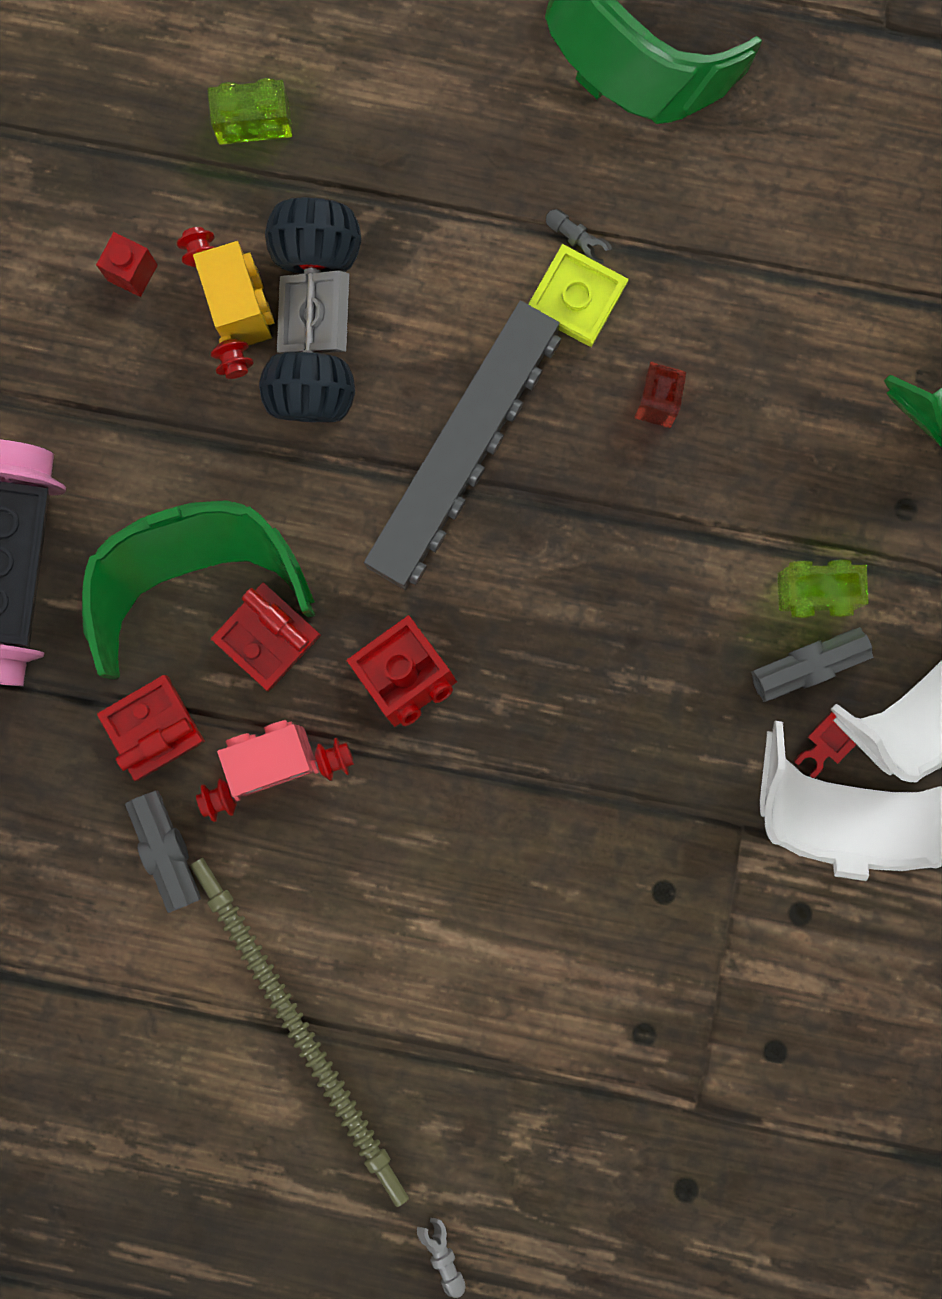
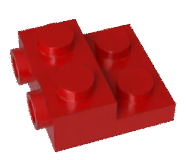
[346,615,457,727]

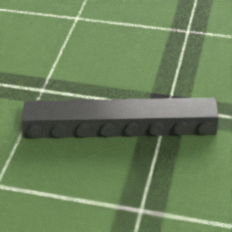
[364,300,562,591]

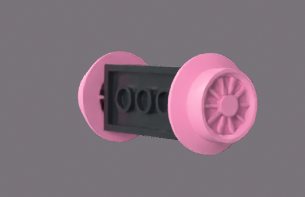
[0,439,66,686]

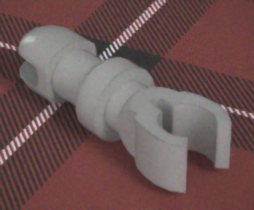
[417,1218,466,1298]

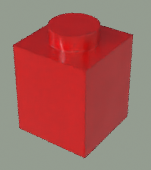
[96,232,158,297]

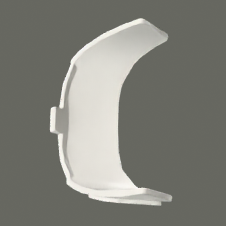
[831,660,942,782]
[760,721,942,881]

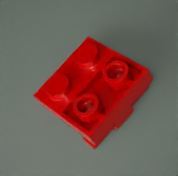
[211,582,321,692]
[97,675,205,781]

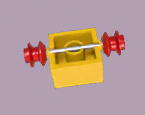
[177,227,275,379]

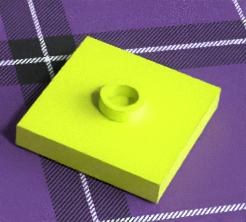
[528,244,629,348]

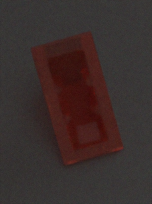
[634,362,687,428]

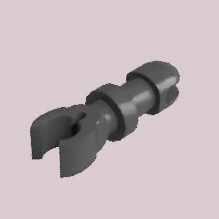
[546,209,612,264]

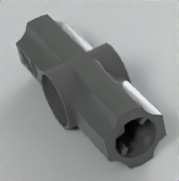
[751,627,874,702]
[125,790,202,913]

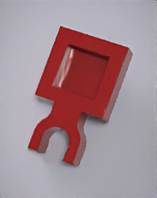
[794,711,856,778]

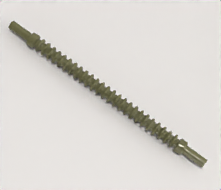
[190,858,409,1207]

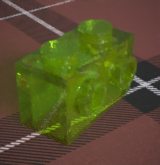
[208,78,293,145]
[778,560,869,618]

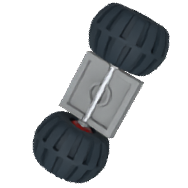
[259,197,361,422]

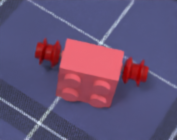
[196,720,354,822]

